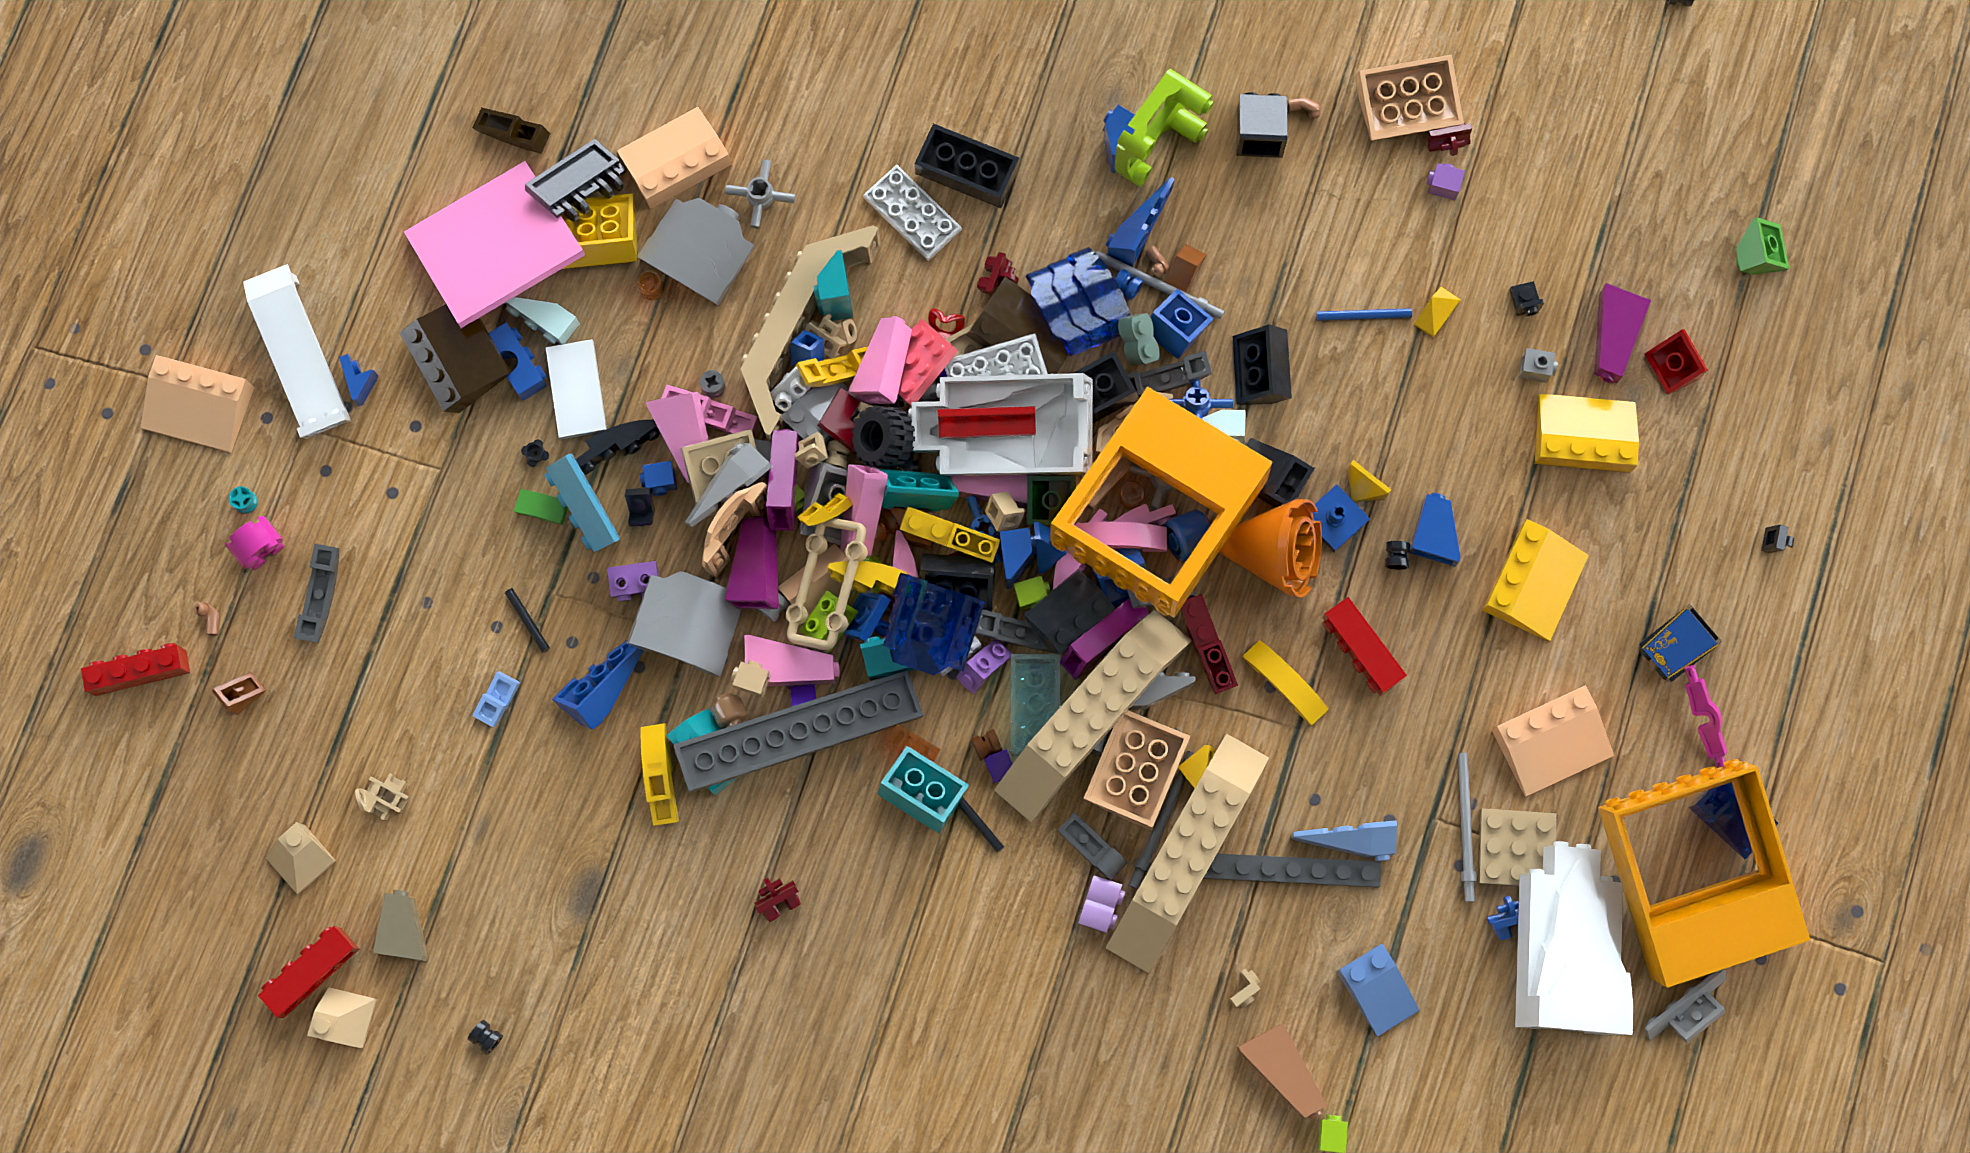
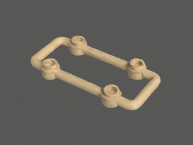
[786,518,868,650]

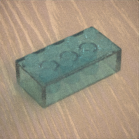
[1010,654,1060,756]

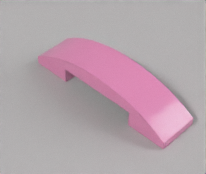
[1074,522,1167,552]

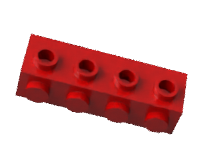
[1322,597,1407,696]
[81,643,190,696]
[258,926,360,1018]

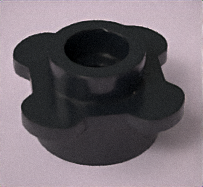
[521,439,549,467]

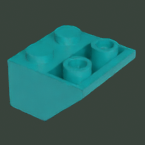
[860,631,917,681]

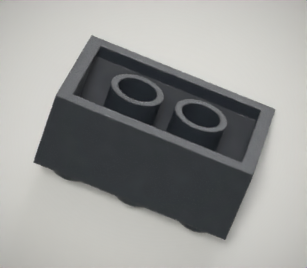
[1232,324,1292,405]
[919,553,996,614]
[1023,570,1115,654]

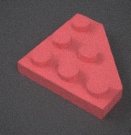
[898,319,958,406]

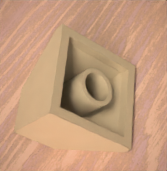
[266,822,336,895]
[307,987,377,1048]

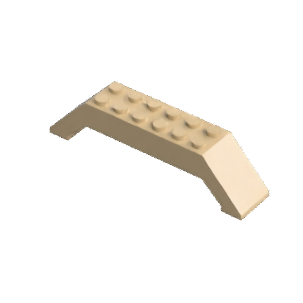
[740,226,881,442]
[994,609,1192,823]
[1106,734,1269,973]

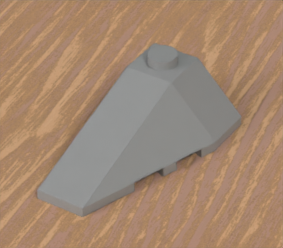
[685,442,773,527]

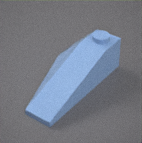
[1291,821,1397,862]

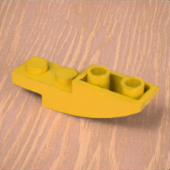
[899,506,1000,563]
[828,561,925,605]
[641,723,679,826]

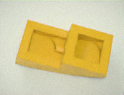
[797,493,853,526]

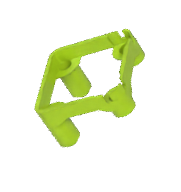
[1115,69,1214,187]

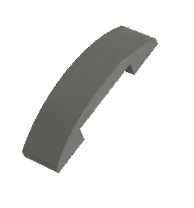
[1127,350,1212,398]
[294,544,339,643]
[972,609,1068,654]

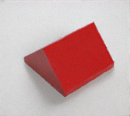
[1644,329,1708,395]

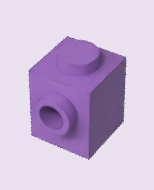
[1426,163,1465,200]

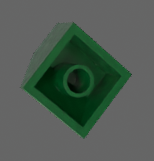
[1027,476,1076,525]

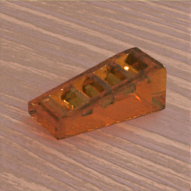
[885,724,941,762]

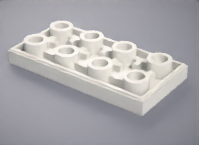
[863,165,962,261]
[945,334,1047,377]
[546,339,607,440]

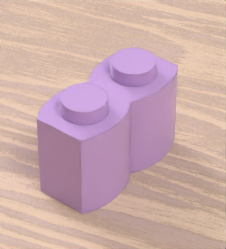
[1078,875,1125,933]

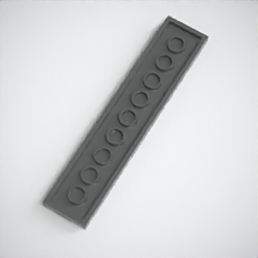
[673,670,923,793]

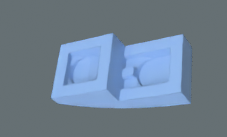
[472,671,521,727]

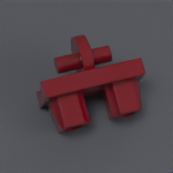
[1428,123,1472,156]
[977,252,1019,297]
[754,877,801,922]

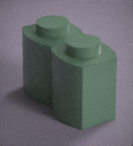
[1118,313,1160,365]

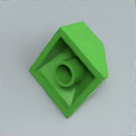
[1736,217,1789,275]

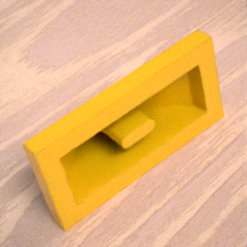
[1414,287,1460,338]
[1347,460,1391,502]
[1178,745,1215,788]

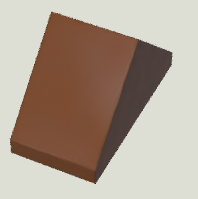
[1165,244,1207,292]
[212,672,266,715]

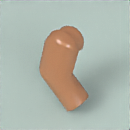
[1287,97,1321,119]
[1145,246,1169,276]
[194,602,220,636]

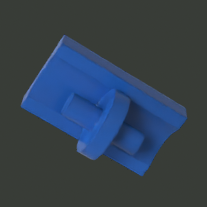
[1487,896,1519,940]

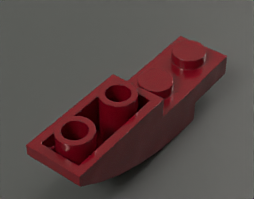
[1181,594,1238,694]

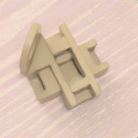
[805,314,857,359]
[355,773,410,820]

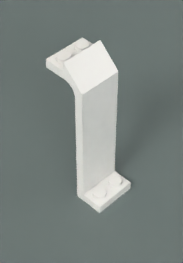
[243,264,351,439]

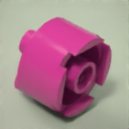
[225,516,284,570]

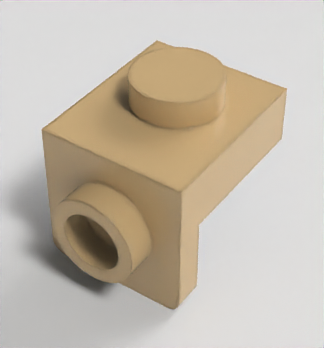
[794,432,828,469]
[1229,969,1260,1008]

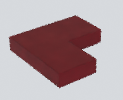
[817,388,860,454]

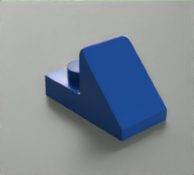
[339,354,378,407]

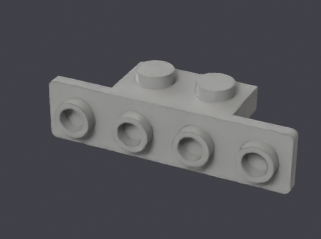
[1645,969,1727,1043]

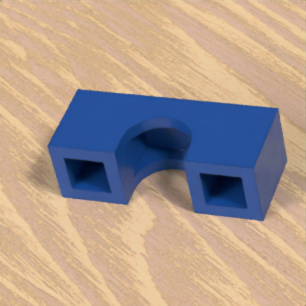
[489,322,547,401]

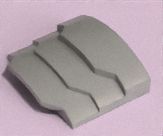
[637,198,755,306]
[626,571,742,677]

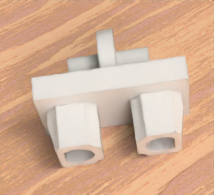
[770,367,811,412]

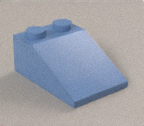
[1336,944,1420,1036]

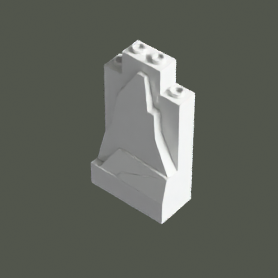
[908,373,1093,476]
[1515,841,1633,1035]

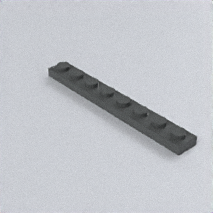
[1203,854,1381,888]

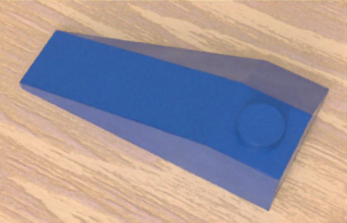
[1106,177,1175,267]
[552,640,644,730]

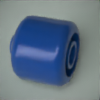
[1164,509,1212,562]

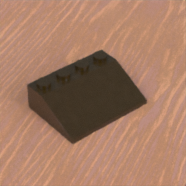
[966,277,1082,374]
[400,304,511,413]

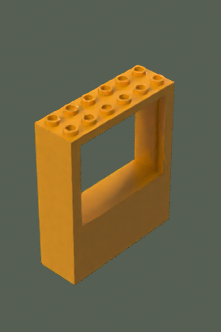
[1050,387,1273,618]
[1598,759,1810,988]

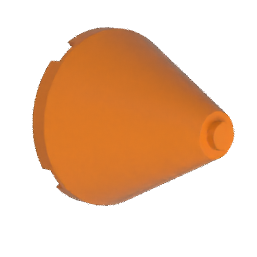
[1219,499,1322,597]

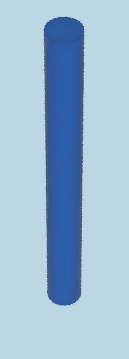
[1316,308,1412,321]

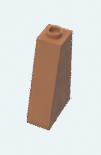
[1236,1023,1327,1120]

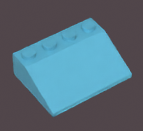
[544,454,620,552]

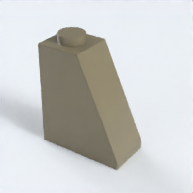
[373,890,429,962]

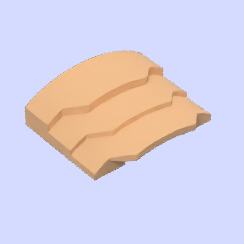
[702,482,768,578]

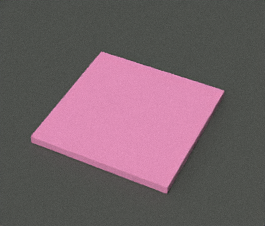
[404,161,585,328]

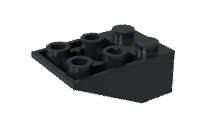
[1245,438,1315,508]

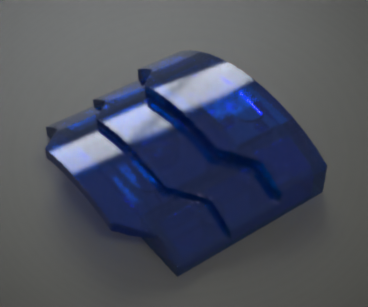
[1025,247,1131,357]
[883,573,985,675]

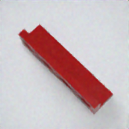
[937,406,1036,439]

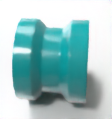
[229,486,258,514]

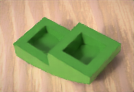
[514,489,568,525]

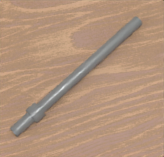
[1094,251,1225,320]
[1458,753,1477,902]

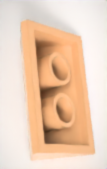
[778,544,854,617]

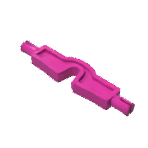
[1684,665,1727,768]

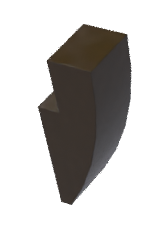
[472,107,551,154]

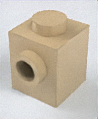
[731,660,771,698]

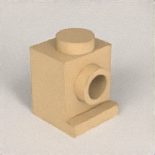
[985,492,1025,531]

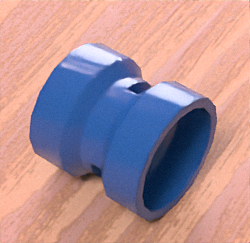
[1111,268,1143,301]

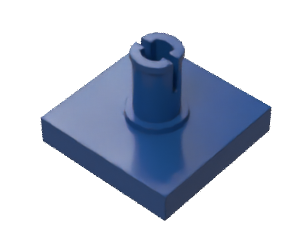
[1312,484,1370,552]
[843,591,891,642]

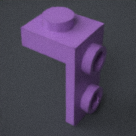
[956,640,1012,694]

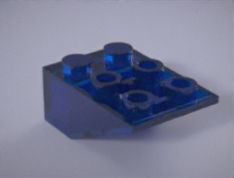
[1688,782,1778,859]

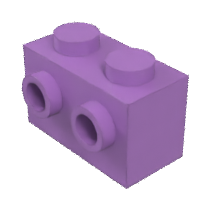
[607,561,660,602]

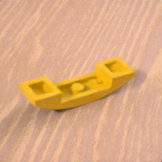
[796,347,868,387]
[1242,640,1329,726]

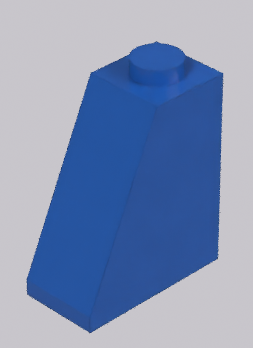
[1409,493,1461,567]

